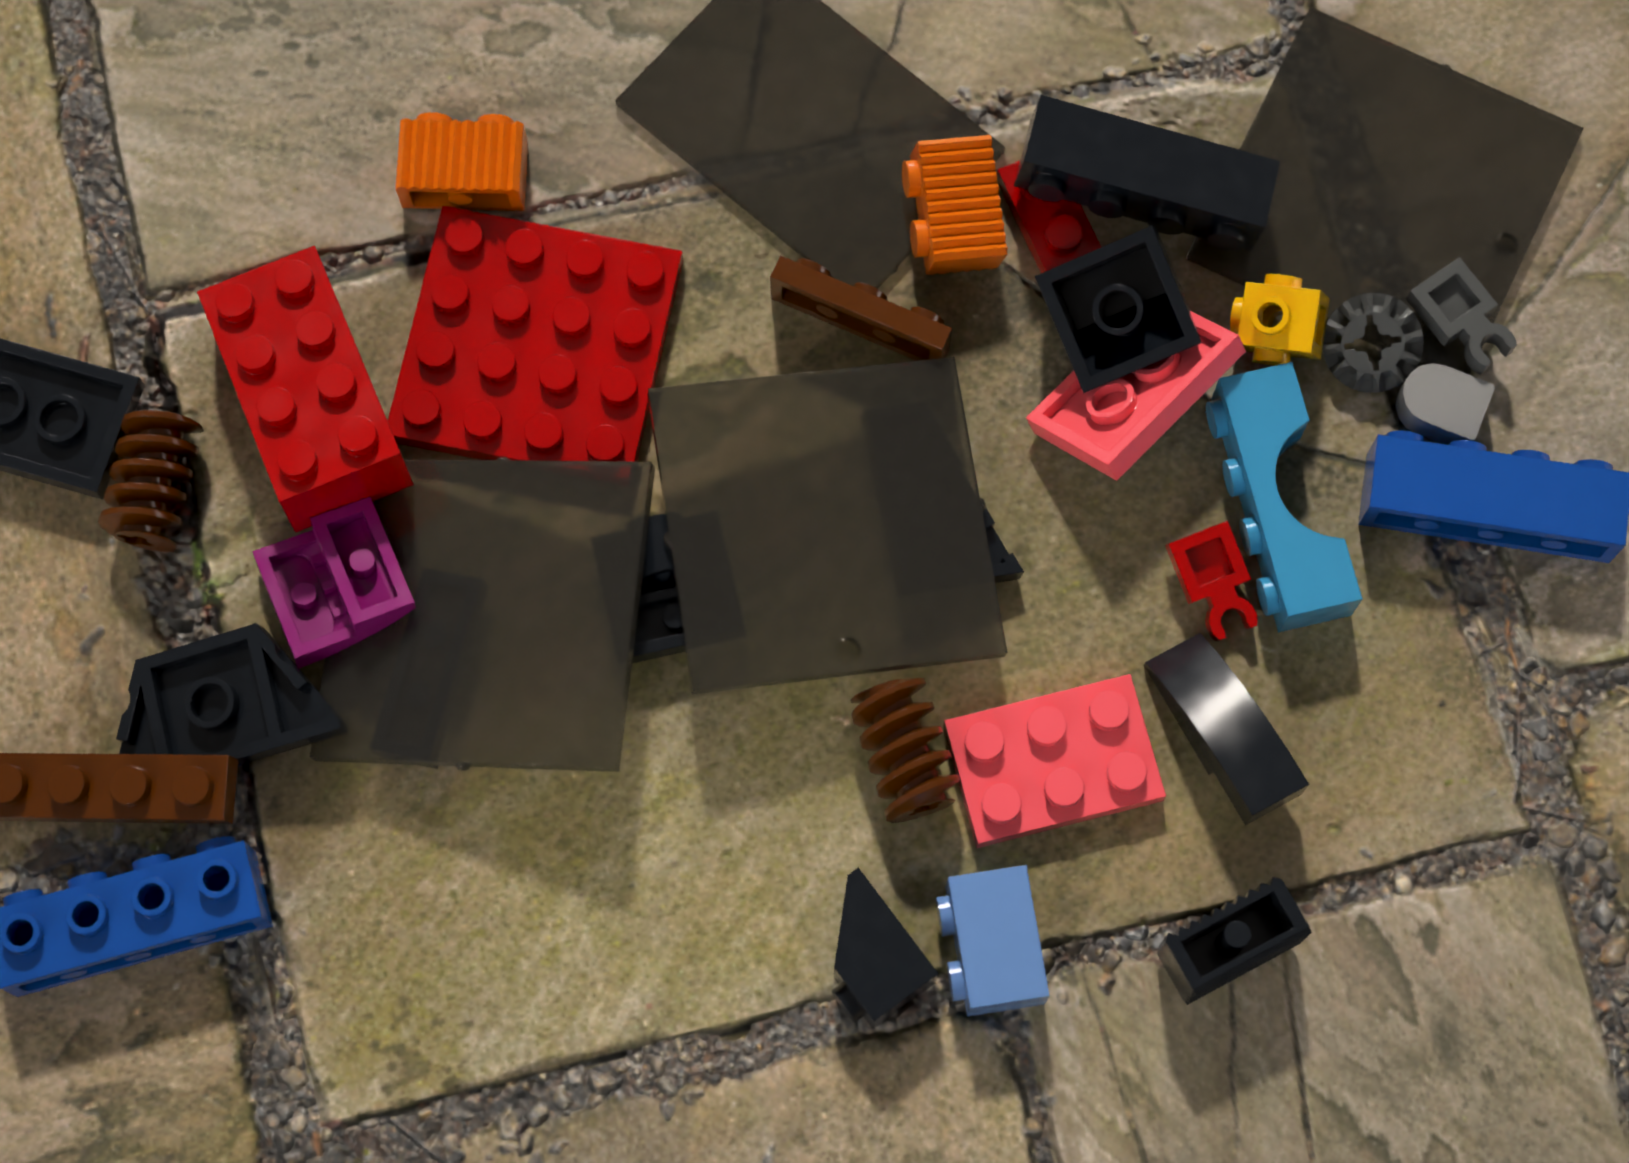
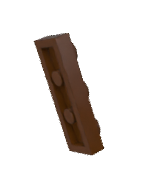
[770,255,952,371]

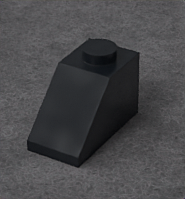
[831,867,938,1029]

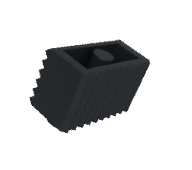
[1157,877,1311,1005]

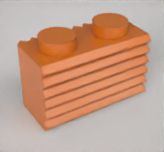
[395,112,528,211]
[902,135,1008,275]

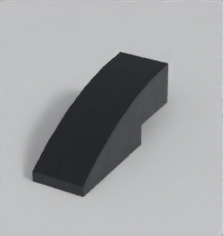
[1144,633,1309,826]

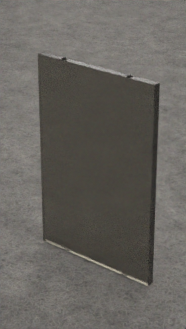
[615,0,1005,289]

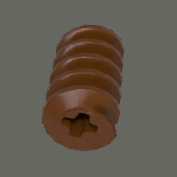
[98,410,204,552]
[850,678,960,823]

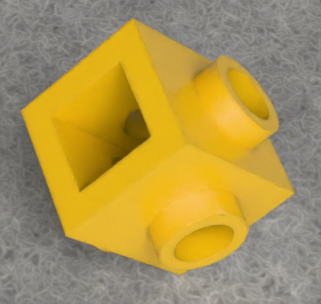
[1230,274,1330,366]

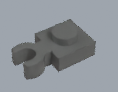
[1406,257,1517,375]

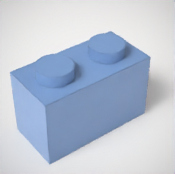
[936,865,1050,1017]

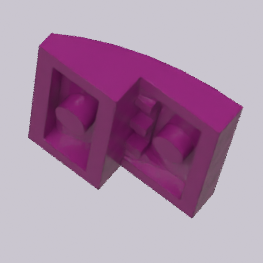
[252,497,416,668]

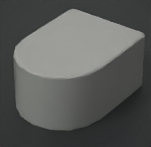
[1395,363,1495,445]

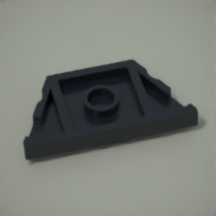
[116,623,348,766]

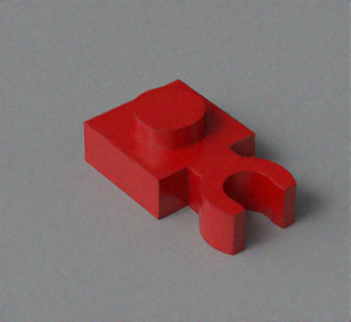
[1165,520,1258,641]

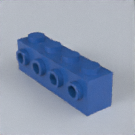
[0,836,273,997]

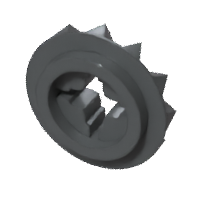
[1322,293,1424,393]

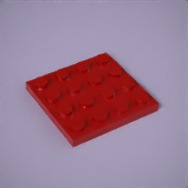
[388,205,683,489]

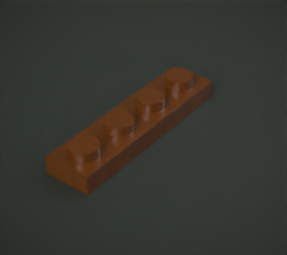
[0,753,238,824]

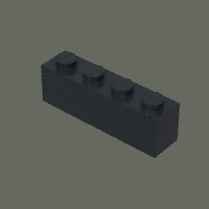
[1014,95,1281,251]

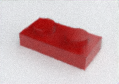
[997,160,1101,273]

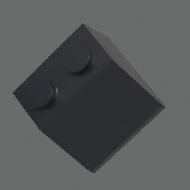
[1035,225,1202,393]

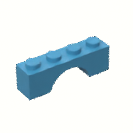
[1206,362,1363,633]

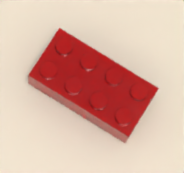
[197,245,414,533]

